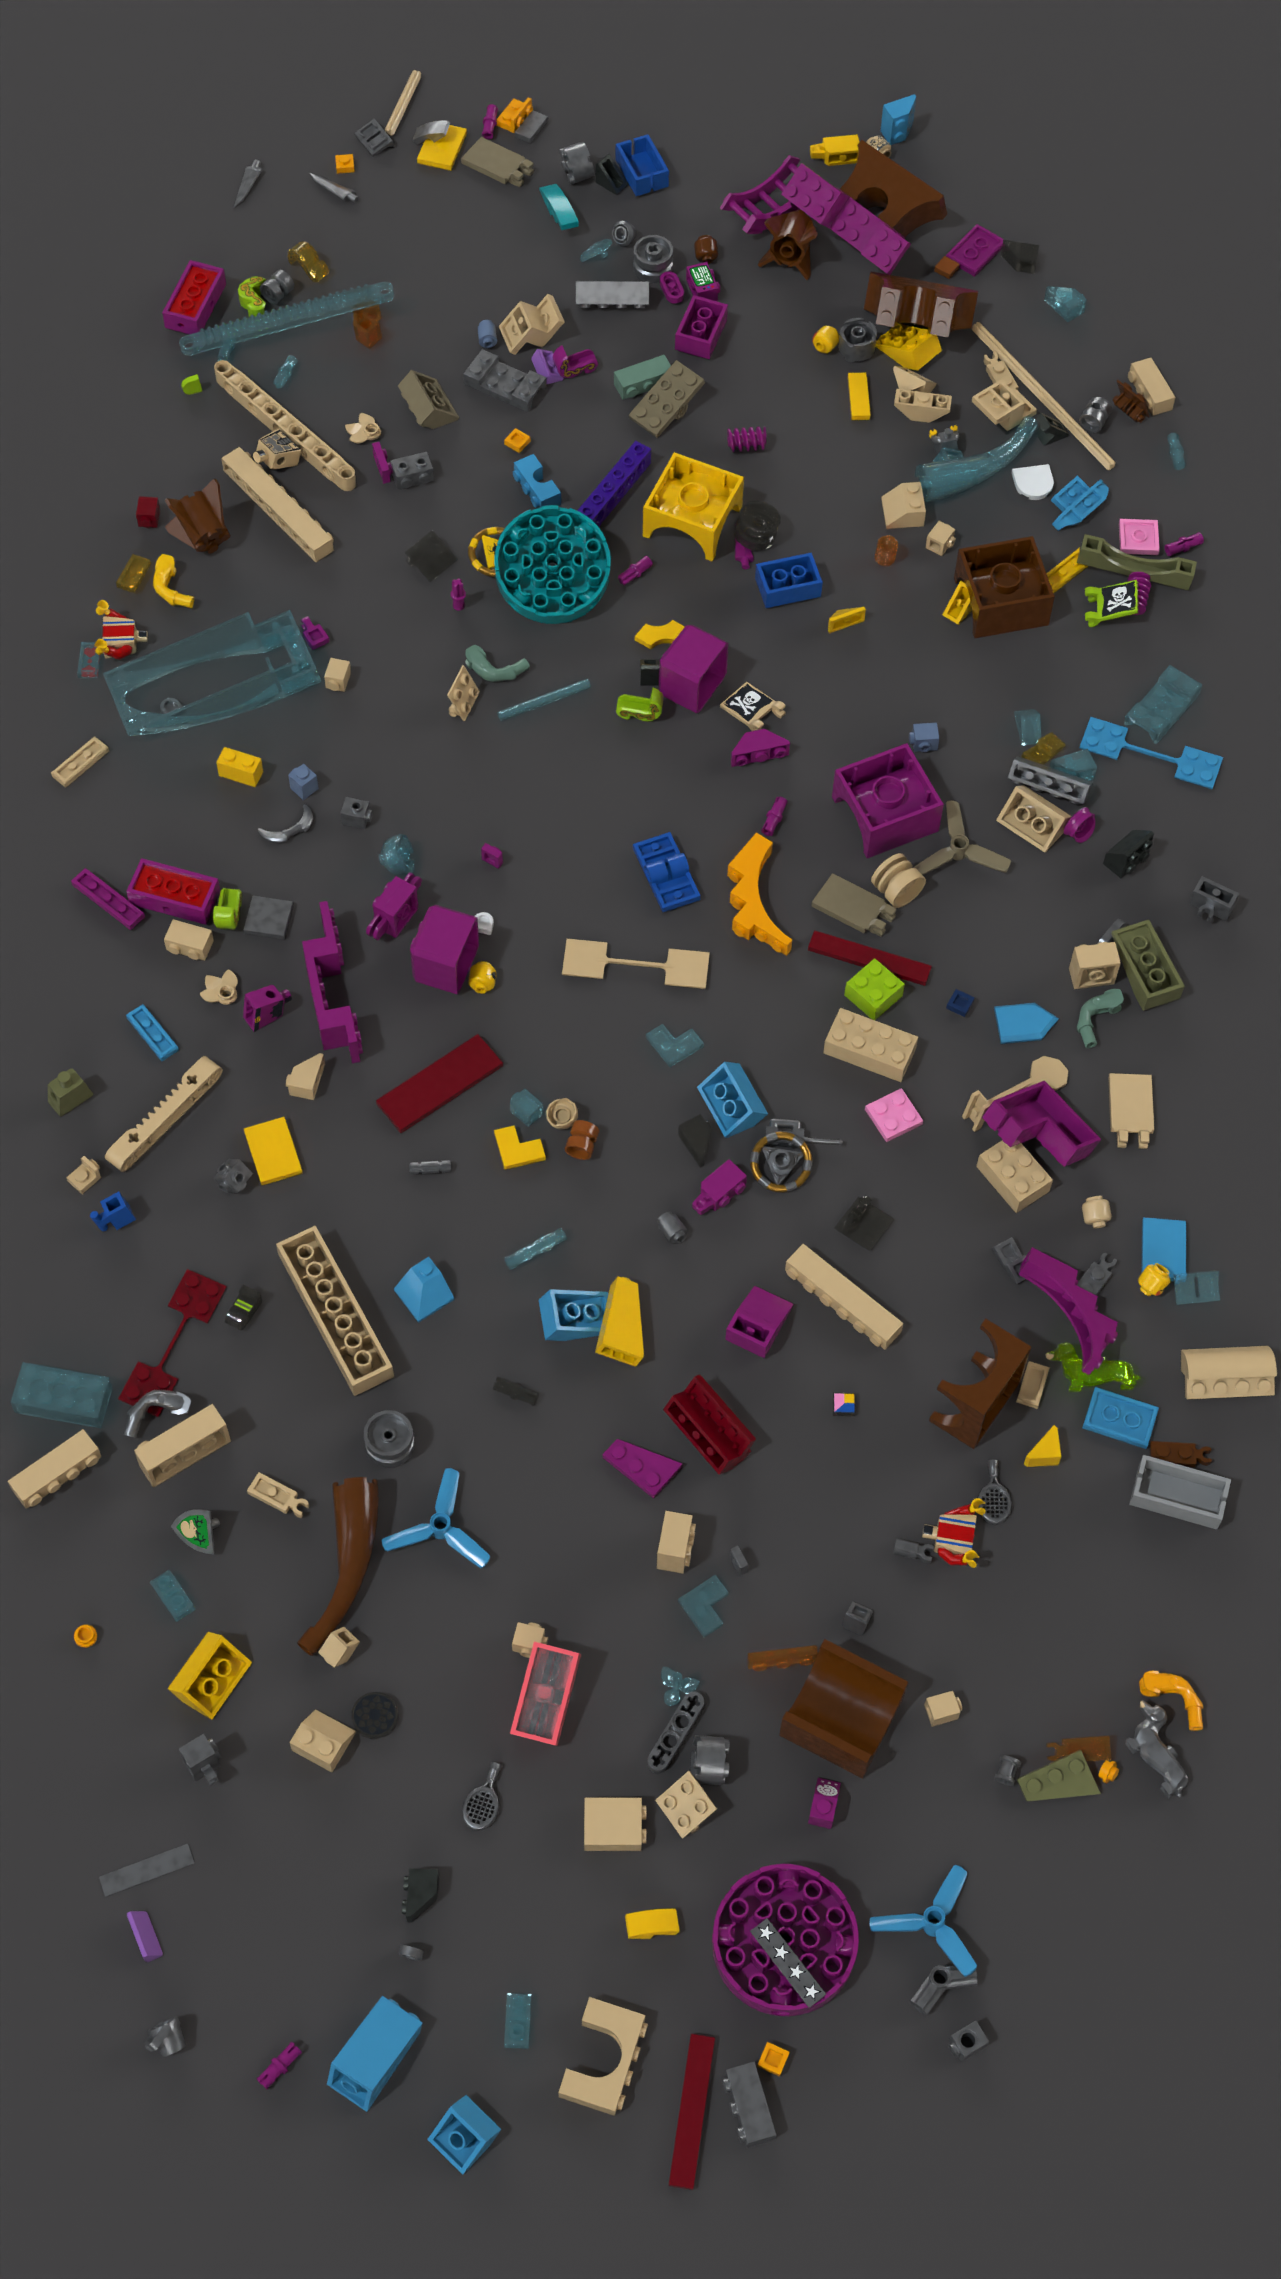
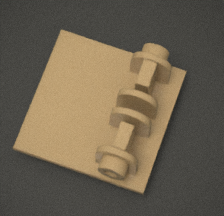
[447,665,480,721]
[655,1771,717,1839]

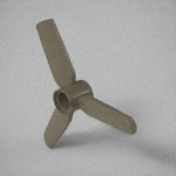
[913,800,1011,875]

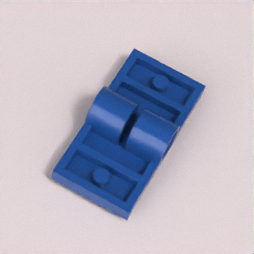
[633,832,701,912]

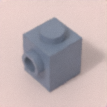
[909,723,939,752]
[288,763,319,800]

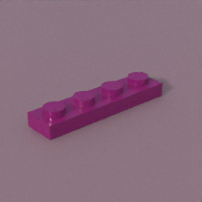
[71,868,145,930]

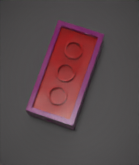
[162,260,226,337]
[126,858,220,925]

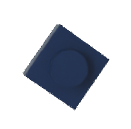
[946,989,975,1017]

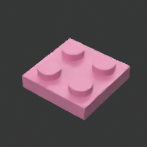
[1119,519,1159,555]
[865,1088,923,1142]

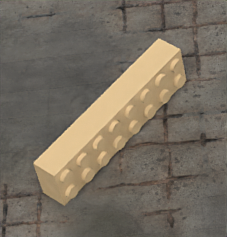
[276,1225,394,1396]

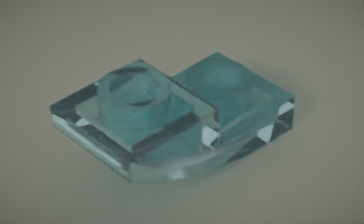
[150,1570,196,1622]
[504,1993,531,2049]

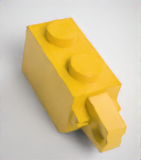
[810,134,859,166]

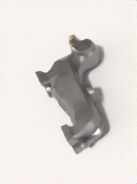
[1125,1700,1188,1799]

